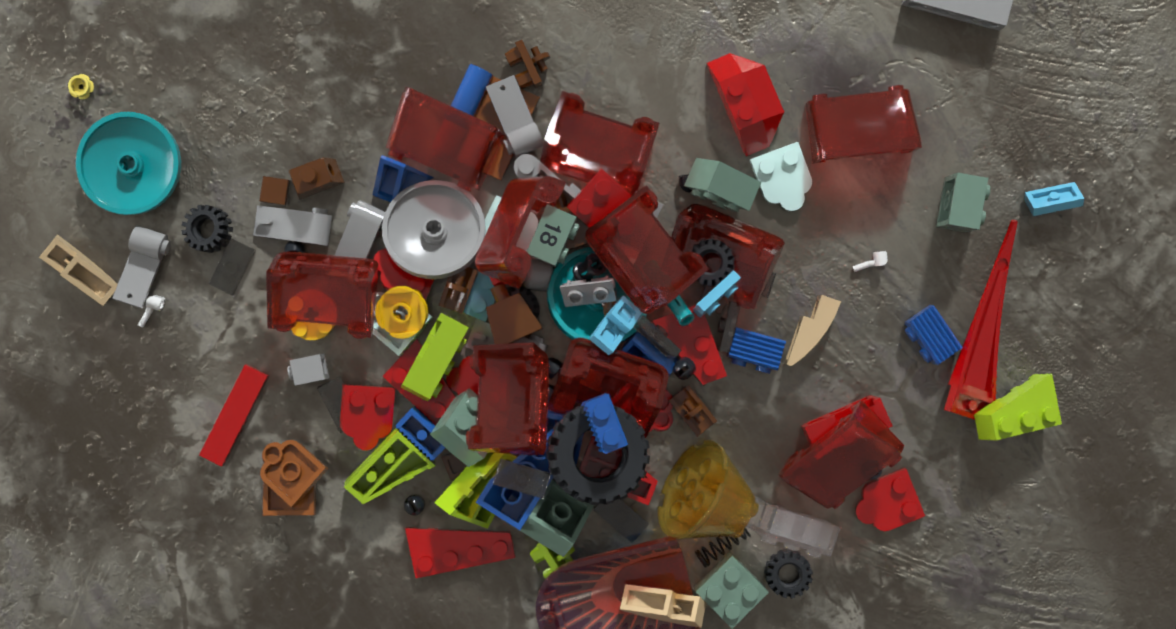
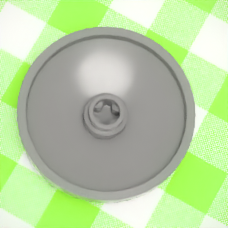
[382,180,486,279]

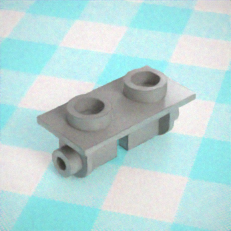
[560,276,616,307]

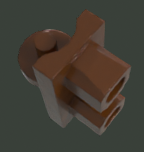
[505,40,550,89]
[438,267,478,314]
[669,385,717,437]

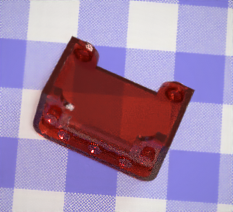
[806,85,922,164]
[385,87,505,192]
[540,91,660,195]
[475,176,566,289]
[585,185,709,314]
[660,204,785,309]
[266,252,378,339]
[546,338,669,439]
[466,342,549,455]
[778,400,905,509]

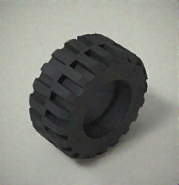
[546,406,650,505]

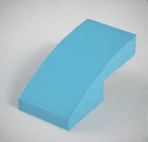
[589,296,642,355]

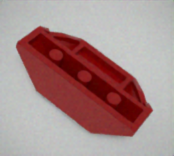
[706,53,784,157]

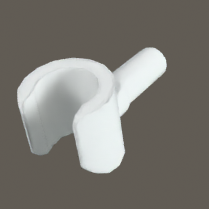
[852,251,888,272]
[138,295,165,327]

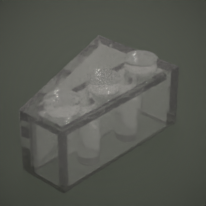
[744,496,840,558]

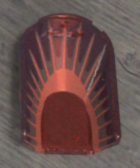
[536,534,700,629]

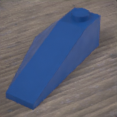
[476,429,554,530]

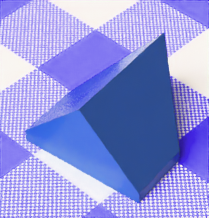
[372,155,434,202]

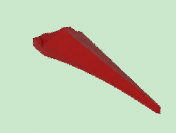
[944,220,1018,420]

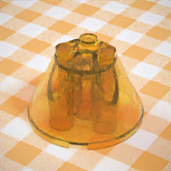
[658,440,759,539]

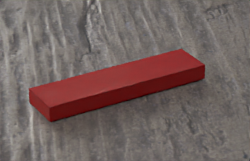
[199,364,269,467]

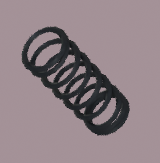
[695,520,751,568]

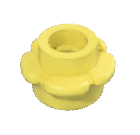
[68,74,94,99]

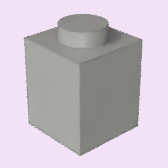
[287,354,329,385]

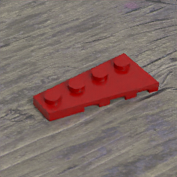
[383,339,456,425]
[405,527,516,578]

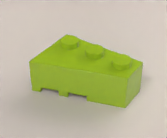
[401,313,469,402]
[974,374,1062,440]
[344,428,436,504]
[435,444,518,529]

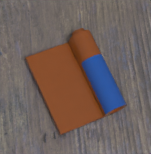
[431,64,540,181]

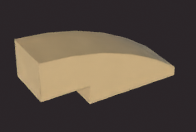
[39,234,118,306]
[784,295,841,366]
[620,584,706,628]

